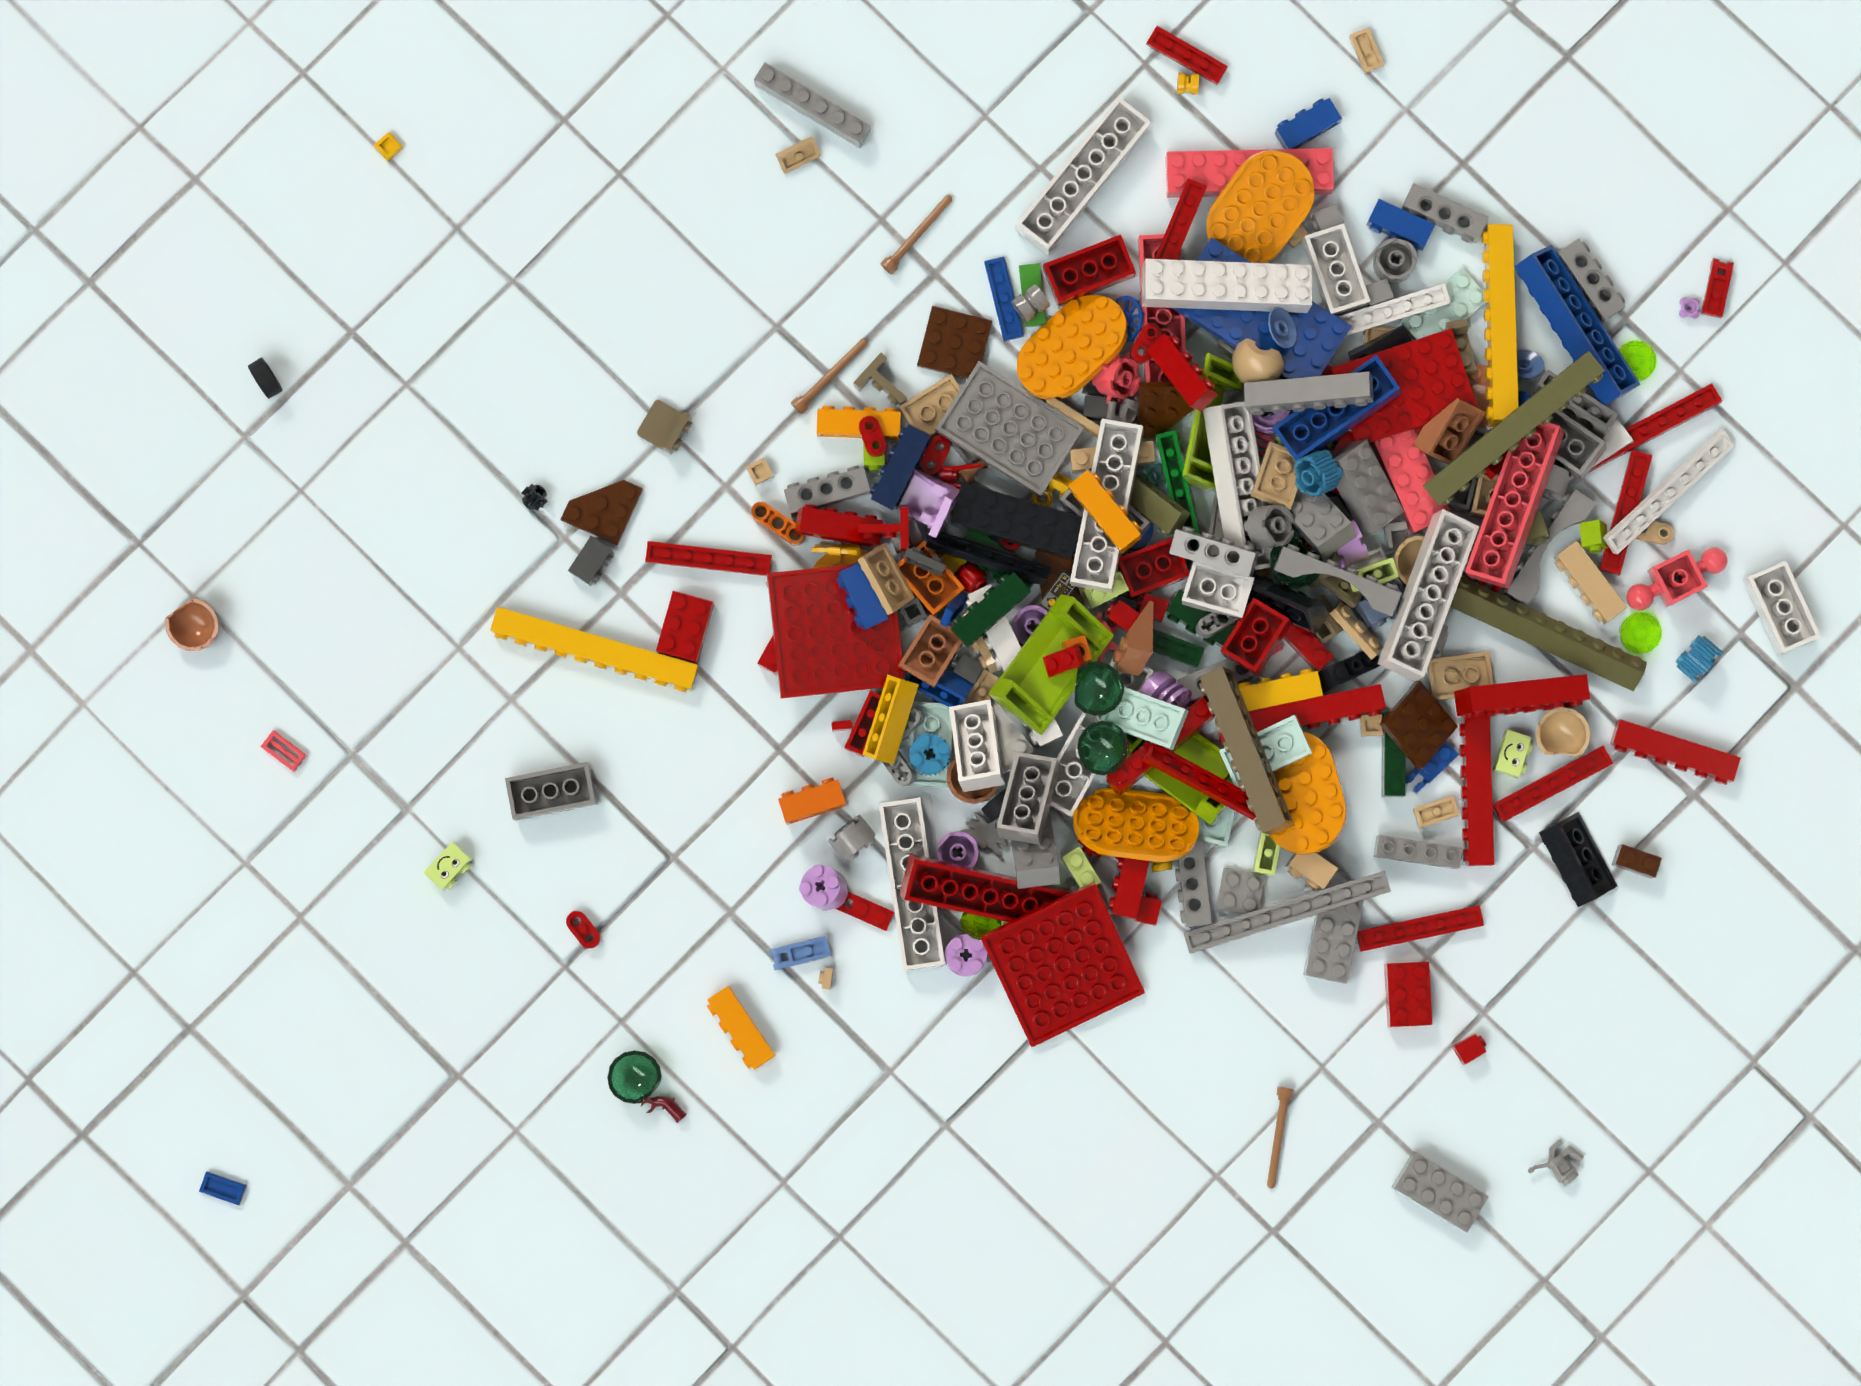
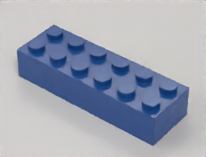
[1272,355,1402,461]

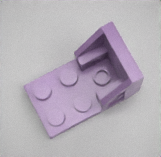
[899,469,960,538]

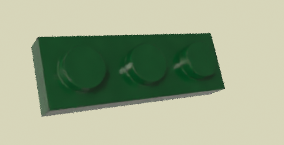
[1153,628,1205,668]

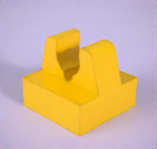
[1048,472,1074,499]

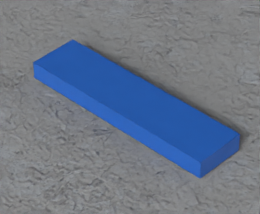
[984,257,1024,342]

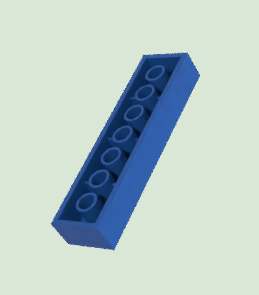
[1514,245,1641,406]

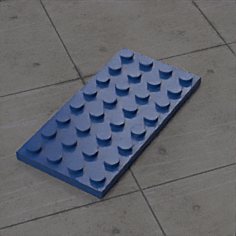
[1172,237,1352,379]

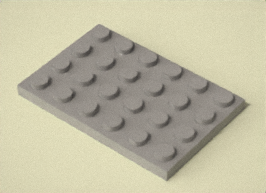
[935,361,1084,497]

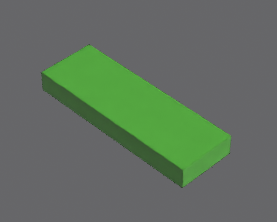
[1019,263,1046,328]

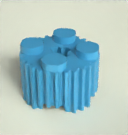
[1294,449,1343,497]
[1675,635,1723,683]
[909,733,951,776]

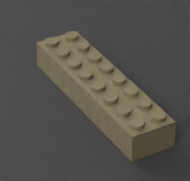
[1199,667,1295,835]

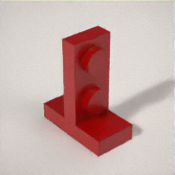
[858,507,909,552]

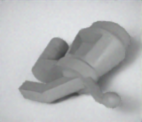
[1106,399,1143,442]
[1528,1139,1584,1186]

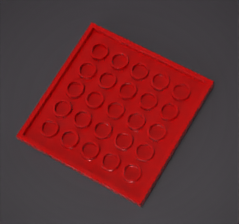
[766,564,905,699]
[980,882,1145,1047]

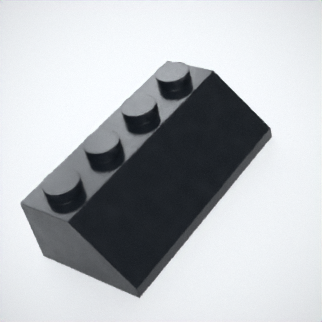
[1247,575,1329,634]
[1539,812,1618,907]

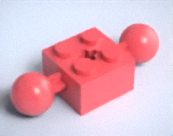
[1626,547,1728,611]

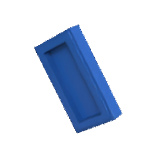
[940,591,968,627]
[199,1171,247,1205]

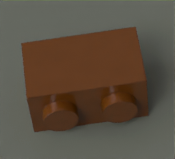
[1611,844,1662,879]

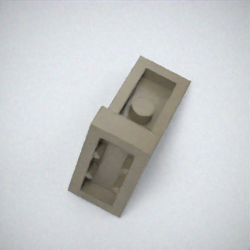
[1445,319,1477,375]
[853,353,907,406]
[1306,554,1363,608]

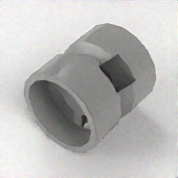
[1011,284,1050,323]
[890,518,923,554]

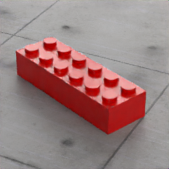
[1454,674,1590,719]

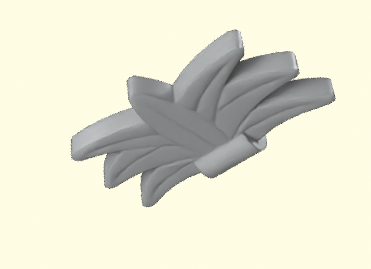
[960,813,1007,857]

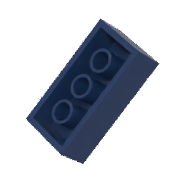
[870,424,933,511]

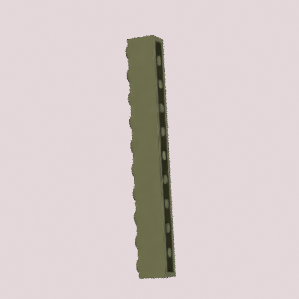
[1422,351,1605,506]
[1450,576,1647,692]

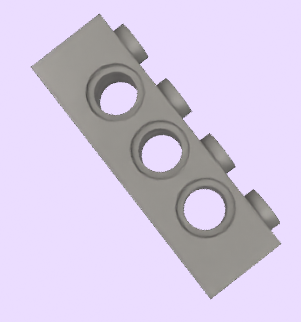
[1401,183,1489,244]
[1558,238,1626,323]
[1532,370,1618,440]
[784,465,870,516]
[1169,526,1259,577]
[1177,659,1265,704]
[1373,835,1462,869]
[1174,840,1212,927]

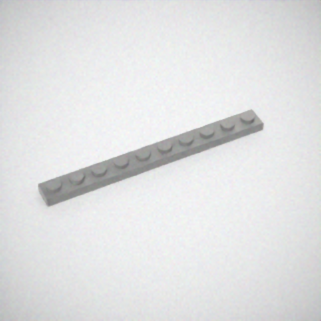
[1183,871,1391,954]

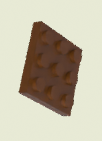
[917,306,992,379]
[1379,680,1458,770]

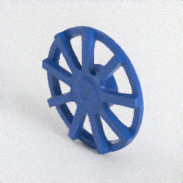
[1115,296,1145,342]

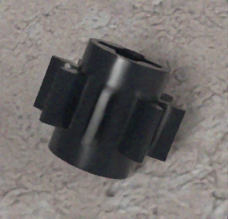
[521,484,548,510]

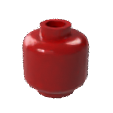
[956,563,987,593]

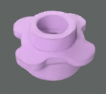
[1679,297,1700,319]

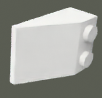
[1182,561,1254,618]
[992,702,1035,775]

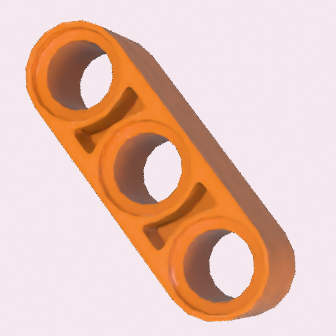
[751,502,805,546]

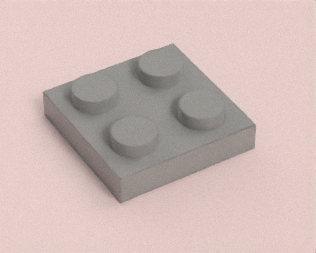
[1216,868,1265,914]

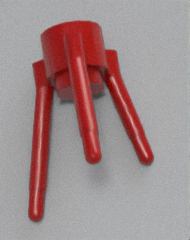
[940,463,988,489]

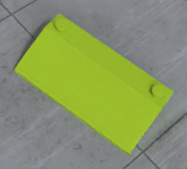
[1182,353,1243,491]
[988,594,1114,735]
[1110,732,1234,825]

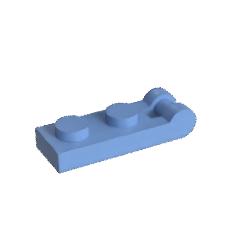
[769,936,831,971]

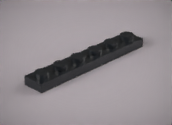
[925,531,1051,586]

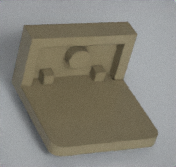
[637,400,693,455]

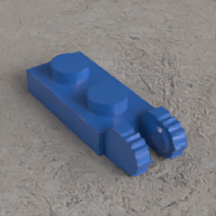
[1405,741,1459,793]

